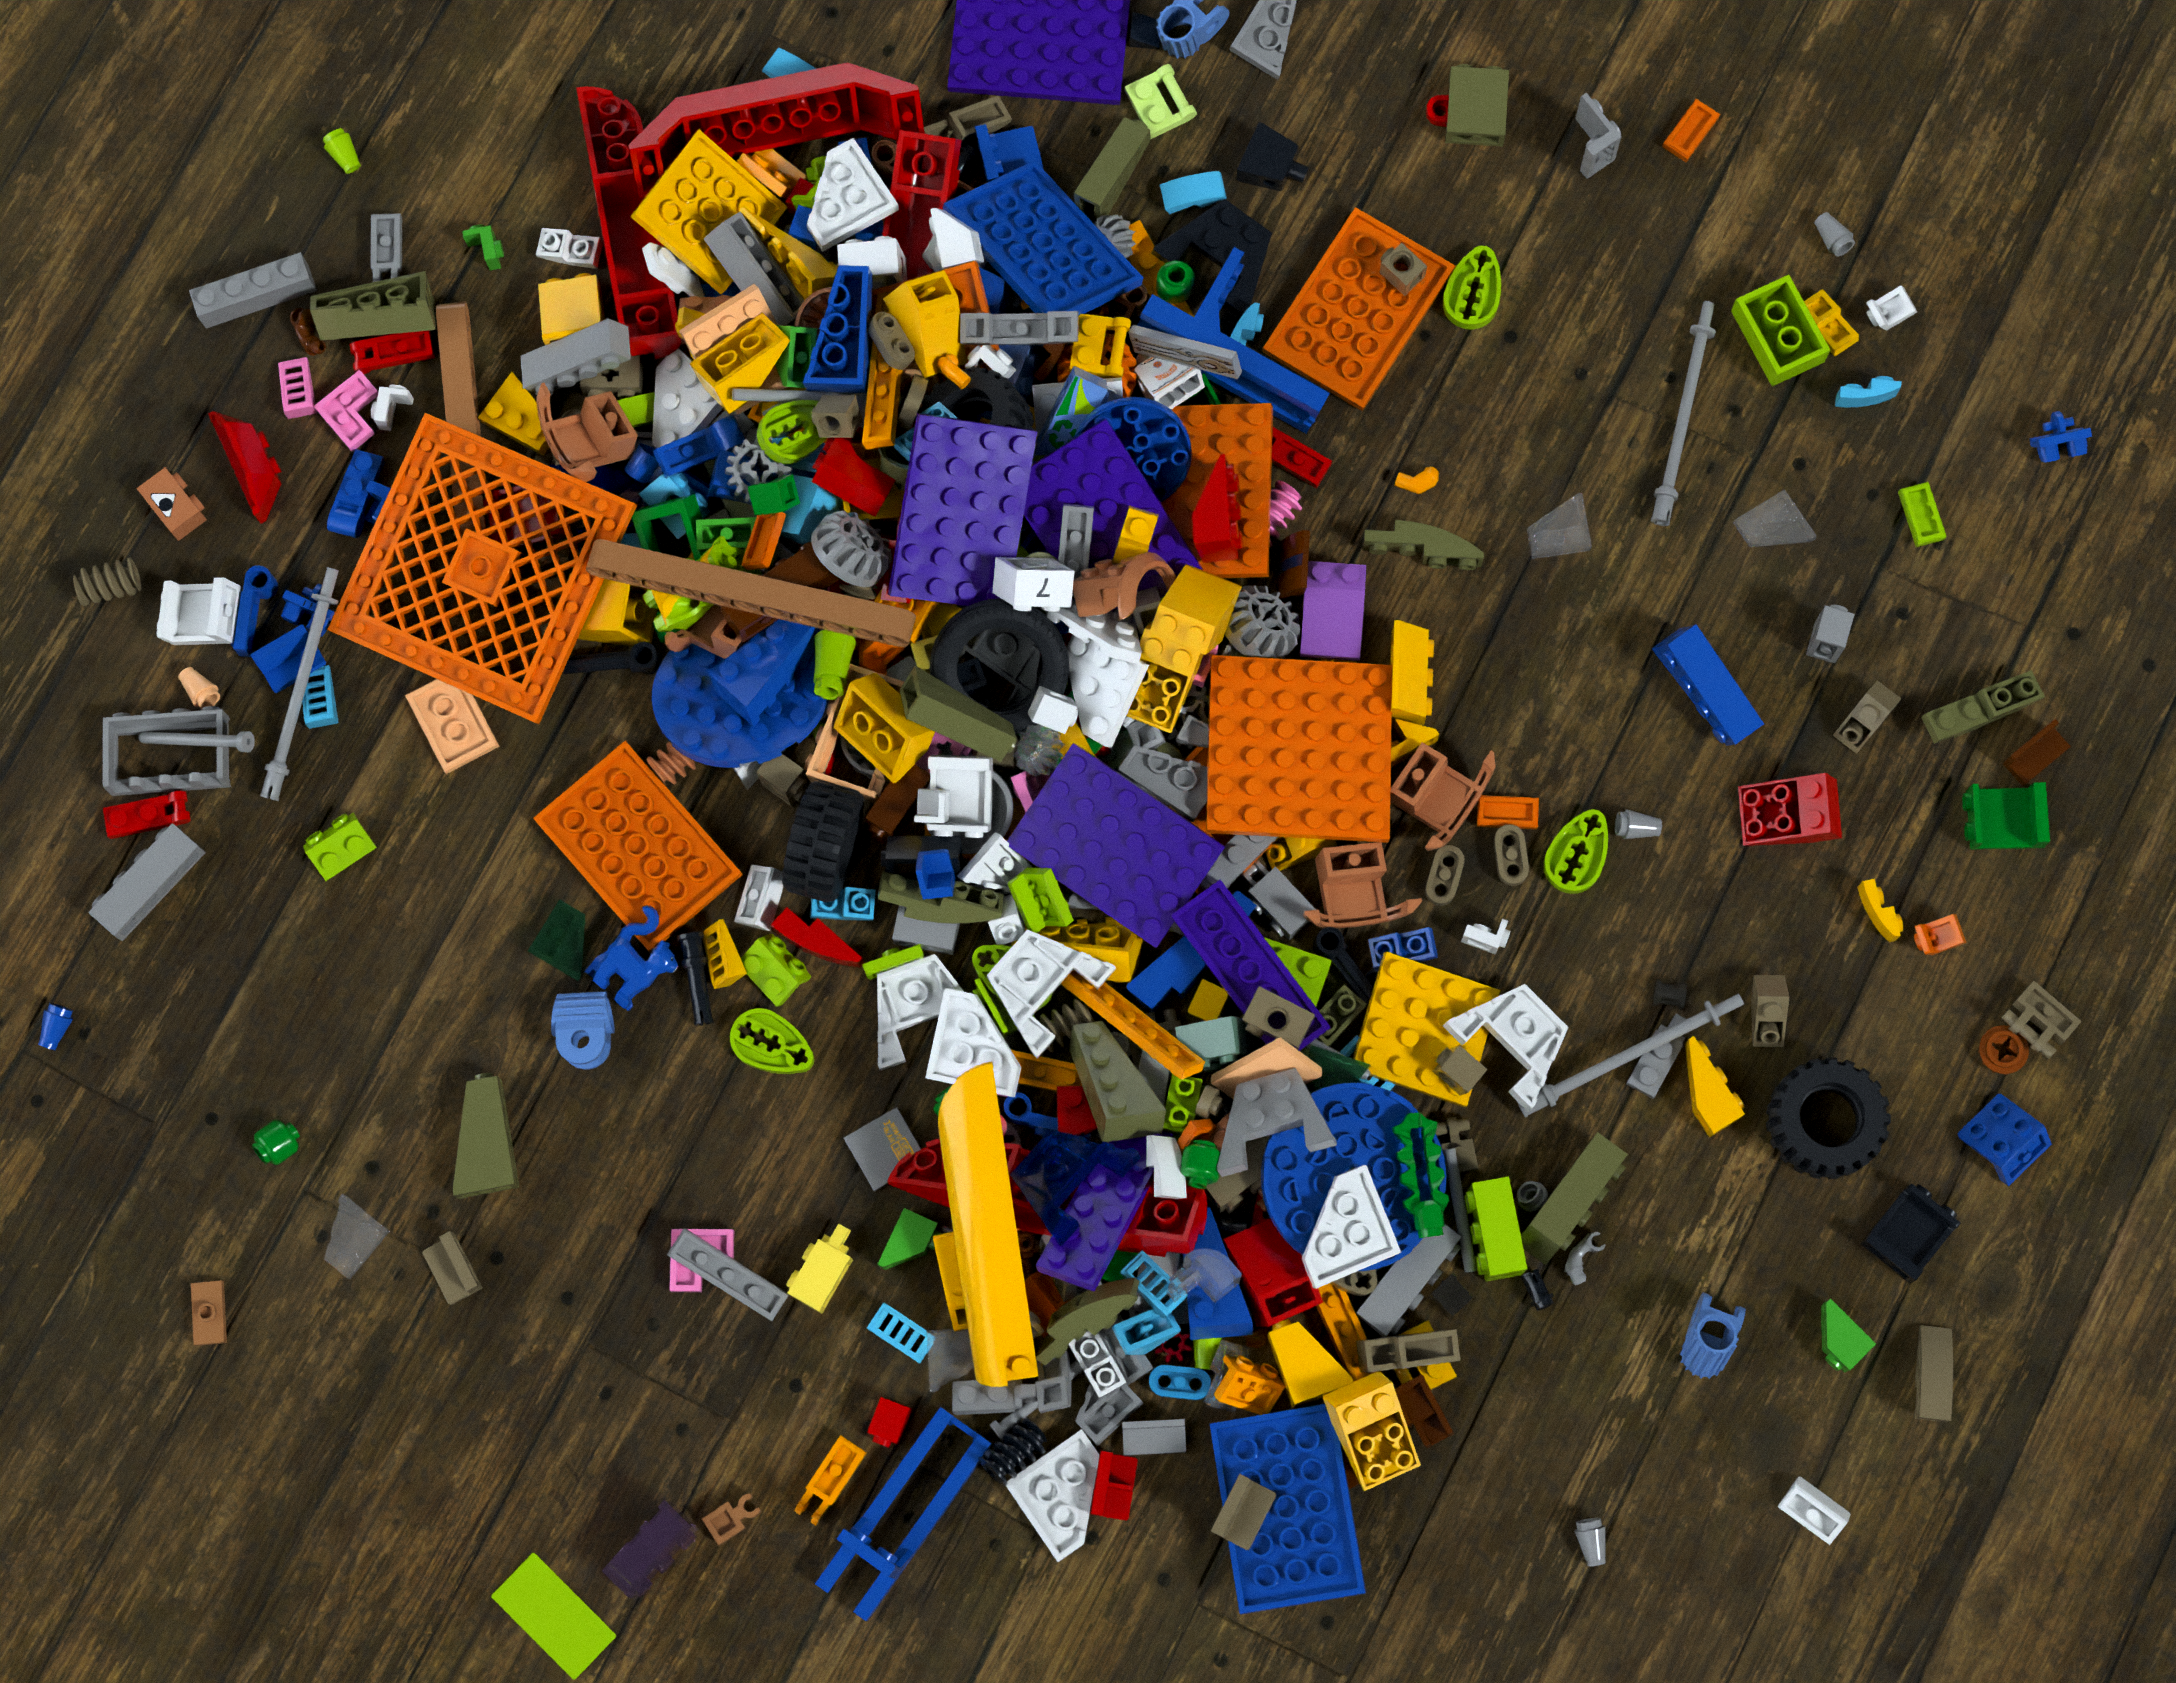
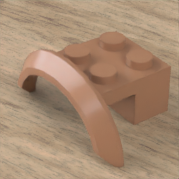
[537,383,638,482]
[1073,552,1177,619]
[664,604,758,659]
[1390,742,1496,851]
[1303,842,1422,928]

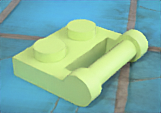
[1124,64,1197,139]

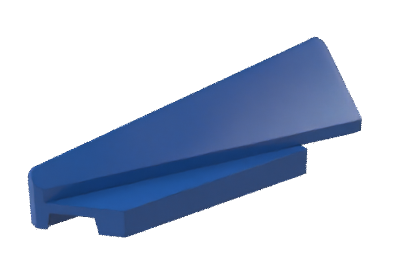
[1127,891,1257,1013]

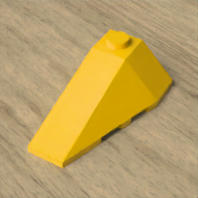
[739,207,838,300]
[1011,917,1143,983]

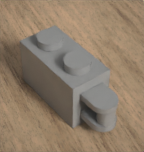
[1241,860,1316,940]

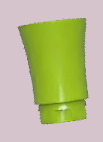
[813,630,856,700]

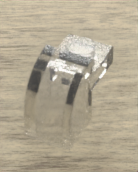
[1167,1248,1242,1303]

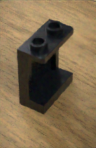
[1860,1184,1961,1284]

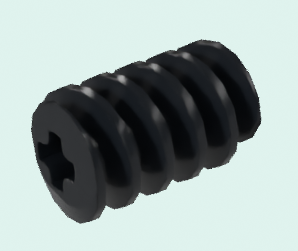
[978,1417,1047,1486]

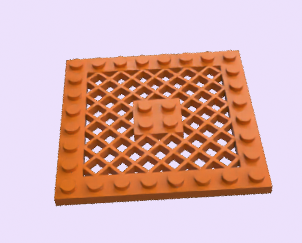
[327,413,637,724]

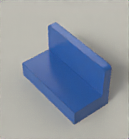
[250,624,326,693]

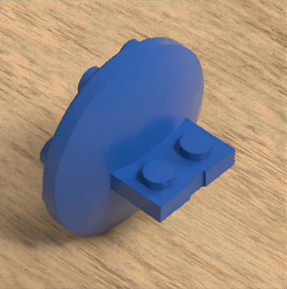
[1074,397,1192,502]

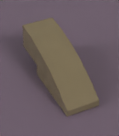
[924,96,1012,147]
[1915,1325,1953,1422]
[1356,1329,1461,1373]

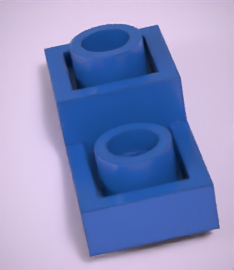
[1368,927,1438,968]

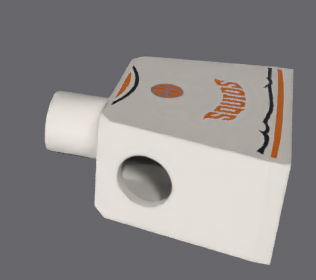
[1134,354,1205,409]

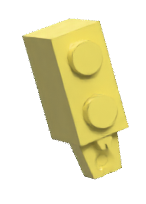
[786,1224,853,1314]

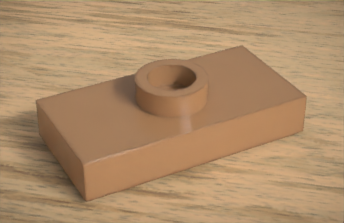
[191,1280,227,1346]

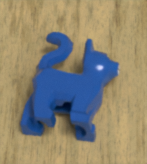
[585,905,678,1011]

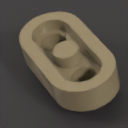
[867,312,915,370]
[1494,824,1529,886]
[1425,845,1465,906]
[1195,1085,1223,1121]

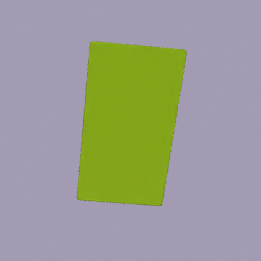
[492,1553,616,1680]

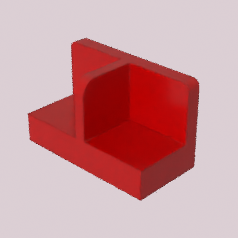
[1091,1451,1138,1521]

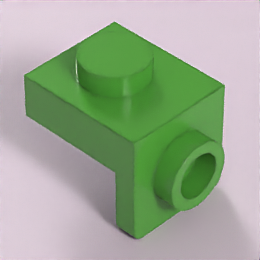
[462,225,504,270]

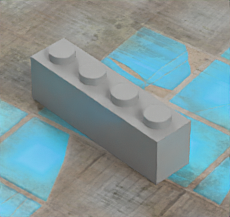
[703,212,804,326]
[189,252,317,328]
[520,319,631,395]
[88,823,206,941]
[1356,1224,1461,1337]

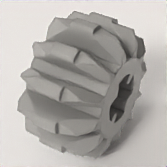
[1093,214,1137,258]

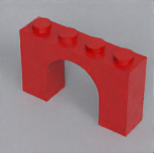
[811,412,916,517]

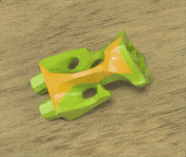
[643,536,762,632]

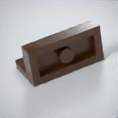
[2003,719,2071,786]

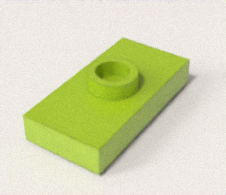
[1898,482,1947,547]
[862,944,924,980]

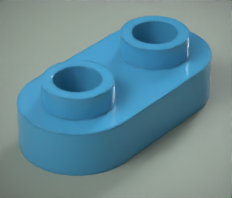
[1149,1365,1211,1400]

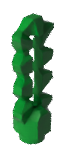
[1392,1112,1449,1238]

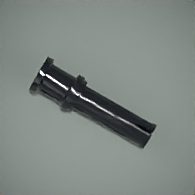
[677,932,714,1026]

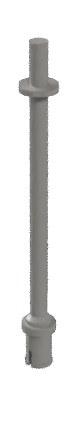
[1651,301,1716,526]
[260,567,339,801]
[1517,994,1744,1118]

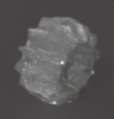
[1012,724,1065,776]

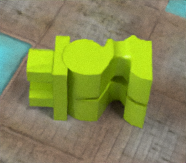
[1163,1074,1205,1140]

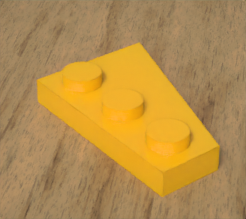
[478,372,549,456]

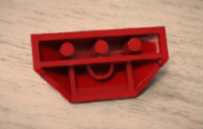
[208,411,282,524]

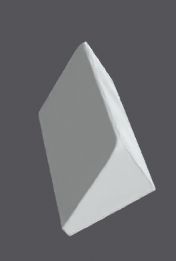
[734,865,784,931]
[1778,1476,1851,1545]

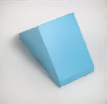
[1112,1309,1181,1355]

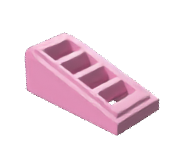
[278,357,317,419]

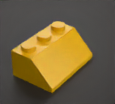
[1390,620,1434,725]
[833,672,935,784]

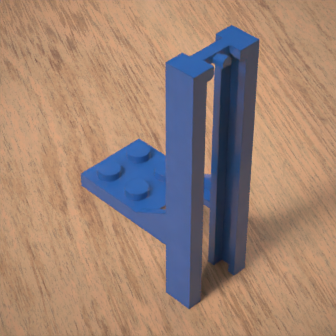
[1137,247,1330,434]
[815,1407,992,1622]

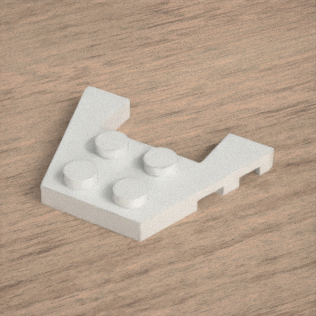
[987,930,1116,1059]
[877,954,964,1071]
[1443,984,1568,1112]

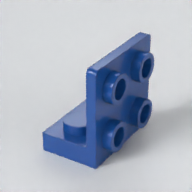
[975,124,1044,183]
[1958,1094,2052,1186]

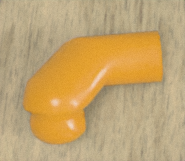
[937,354,971,389]
[1394,466,1439,494]

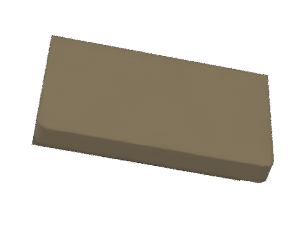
[422,1231,483,1305]
[1211,1474,1276,1550]

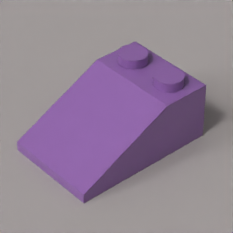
[1300,561,1366,661]

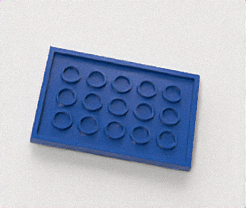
[943,160,1144,315]
[1210,1404,1367,1615]

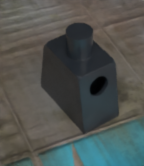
[1236,122,1310,191]

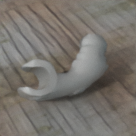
[1564,1232,1606,1285]

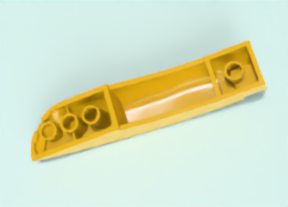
[938,1061,1038,1387]

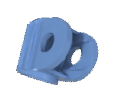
[1156,0,1229,59]
[551,991,615,1070]
[1680,1292,1746,1379]

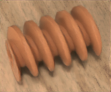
[647,742,696,786]

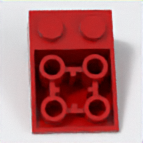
[1192,454,1243,563]
[1738,773,1842,846]
[1222,1219,1324,1327]

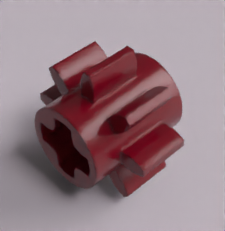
[1155,1333,1191,1363]

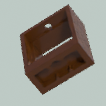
[865,764,930,846]

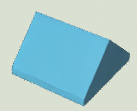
[780,474,843,545]

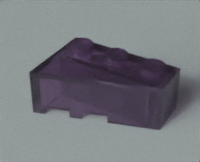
[602,1500,699,1598]

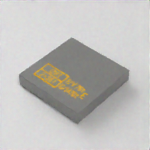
[844,1107,921,1192]

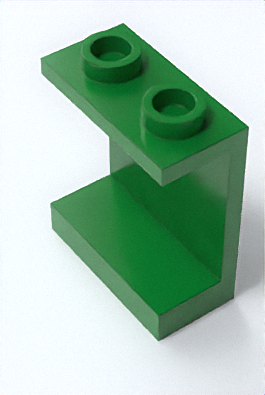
[1962,782,2050,850]

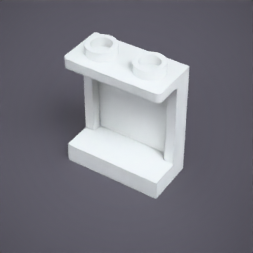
[157,577,241,645]
[927,755,993,838]

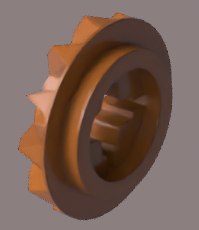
[1978,1025,2029,1075]

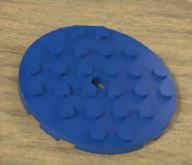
[652,644,829,768]
[1261,1083,1446,1271]

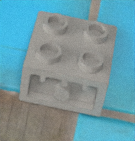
[1576,93,1621,179]

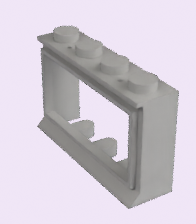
[103,706,231,796]

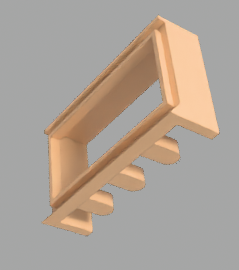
[804,664,904,804]

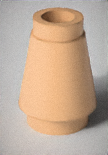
[178,667,220,710]

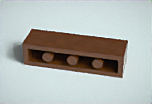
[720,542,840,643]

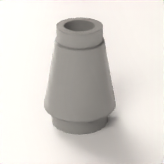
[1814,212,1855,257]
[1615,809,1662,839]
[1574,1518,1606,1566]

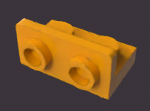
[737,148,807,199]
[1213,1354,1286,1415]

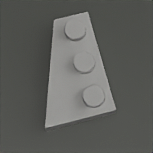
[1229,0,1297,80]
[1117,745,1207,822]

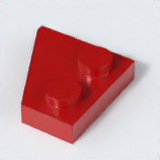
[1057,1086,1097,1146]

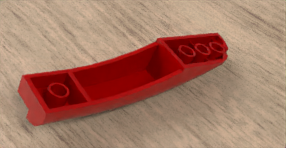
[576,87,682,359]
[882,130,962,412]
[887,1138,1207,1257]

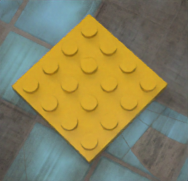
[630,129,788,294]
[1352,952,1501,1107]

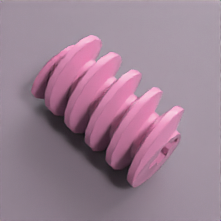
[1269,480,1302,547]

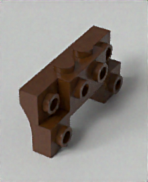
[1341,1375,1455,1490]

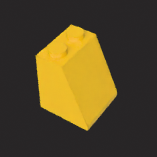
[538,273,605,345]
[1149,564,1242,655]
[568,573,658,646]
[1267,1319,1354,1408]

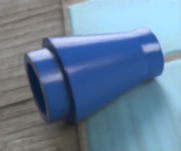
[38,1003,73,1050]

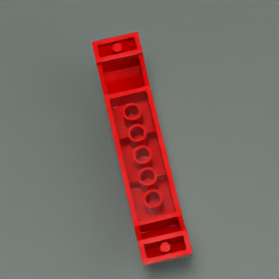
[628,62,925,197]

